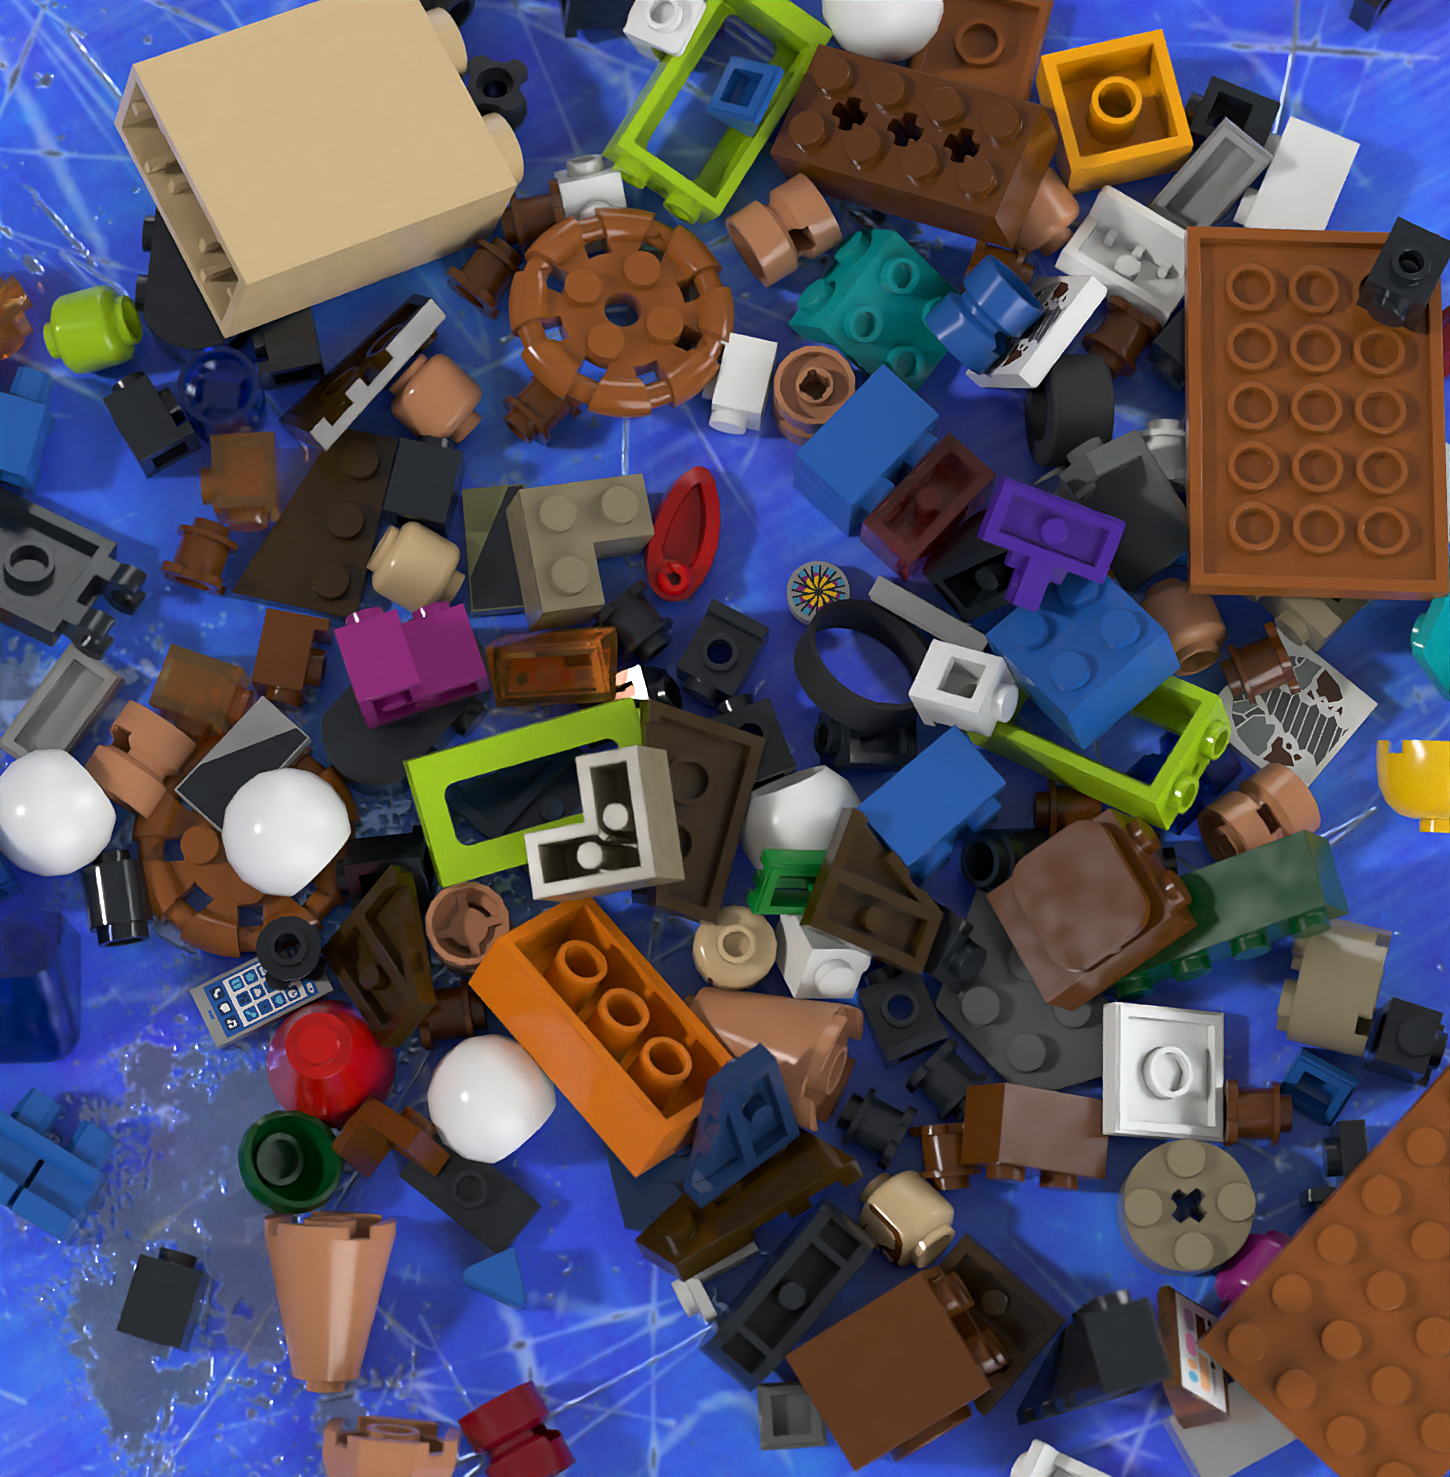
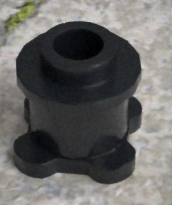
[466,55,528,132]
[592,579,674,664]
[256,916,328,991]
[905,1037,988,1122]
[835,1088,918,1170]

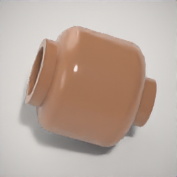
[1012,166,1080,257]
[388,353,482,445]
[1139,578,1228,676]

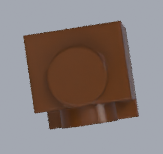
[251,608,335,711]

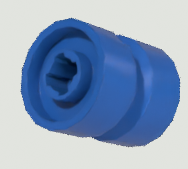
[925,255,1046,375]

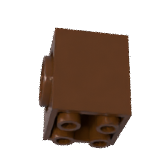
[785,1265,1009,1472]

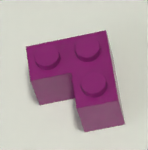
[334,601,491,730]

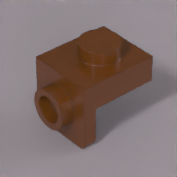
[332,1095,451,1178]

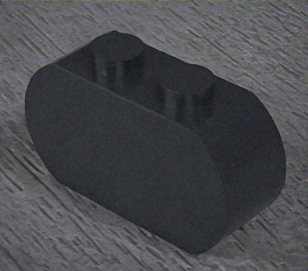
[135,206,251,367]
[922,475,1084,622]
[322,619,491,797]
[698,1197,877,1392]

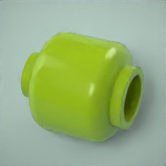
[43,285,142,374]

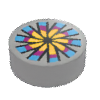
[786,561,850,626]

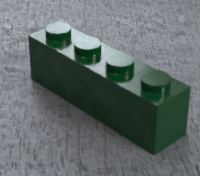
[1100,830,1350,1002]

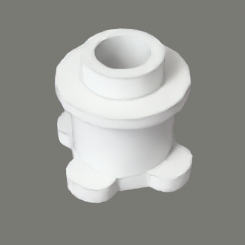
[1139,419,1186,493]

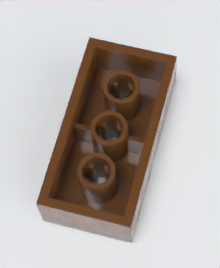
[770,44,1060,249]

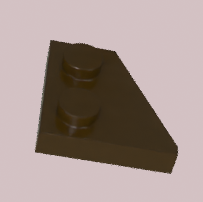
[799,807,944,975]
[321,865,436,1048]
[940,1233,1069,1417]

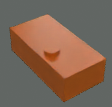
[468,897,734,1178]

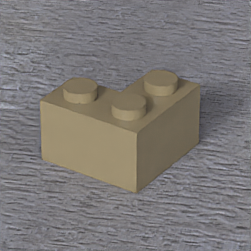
[506,473,655,632]
[524,745,685,902]

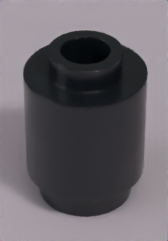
[961,828,1049,893]
[80,850,154,947]

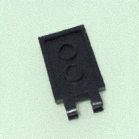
[0,487,147,660]

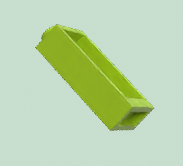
[601,0,833,225]
[966,675,1232,831]
[403,697,642,888]

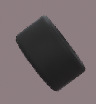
[1025,354,1115,467]

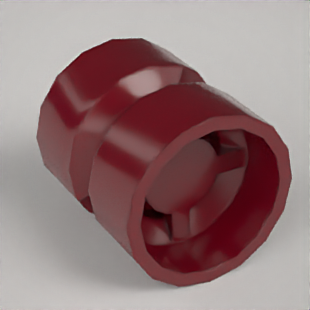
[458,1380,576,1477]

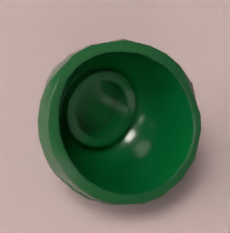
[238,1110,344,1215]

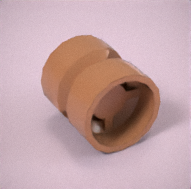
[725,173,843,288]
[773,346,855,446]
[83,700,198,819]
[1197,763,1321,862]
[425,882,513,978]

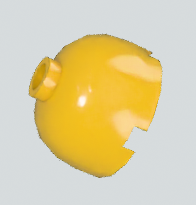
[1376,740,1450,833]

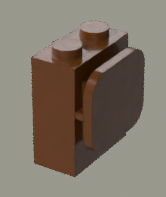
[986,808,1197,1011]

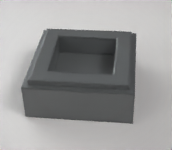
[757,1381,827,1451]

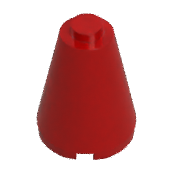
[267,1000,396,1129]

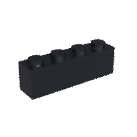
[1016,1289,1172,1426]

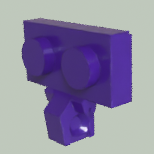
[977,475,1126,613]

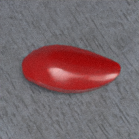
[644,466,721,602]

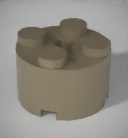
[1276,918,1392,1058]
[1117,1138,1256,1277]

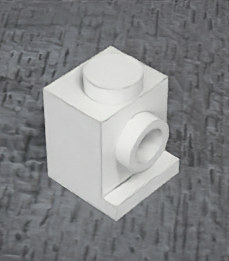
[702,332,778,434]
[908,639,1019,737]

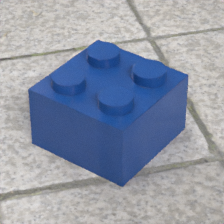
[793,364,940,537]
[985,572,1181,751]
[856,725,1006,885]

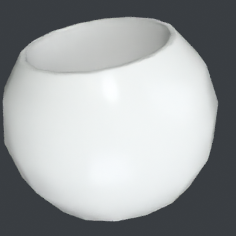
[822,0,944,63]
[0,749,116,877]
[739,765,861,889]
[222,767,351,897]
[427,1034,556,1163]

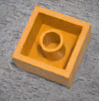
[1035,29,1193,195]

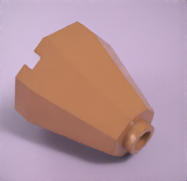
[322,1415,462,1477]

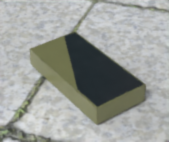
[461,484,525,617]

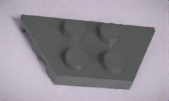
[935,888,1109,1091]

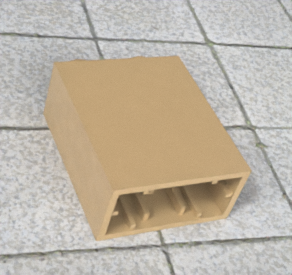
[114,0,524,338]

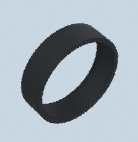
[794,599,930,733]

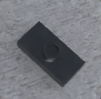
[399,1132,542,1254]

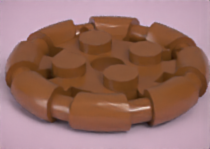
[508,207,735,418]
[131,732,361,958]

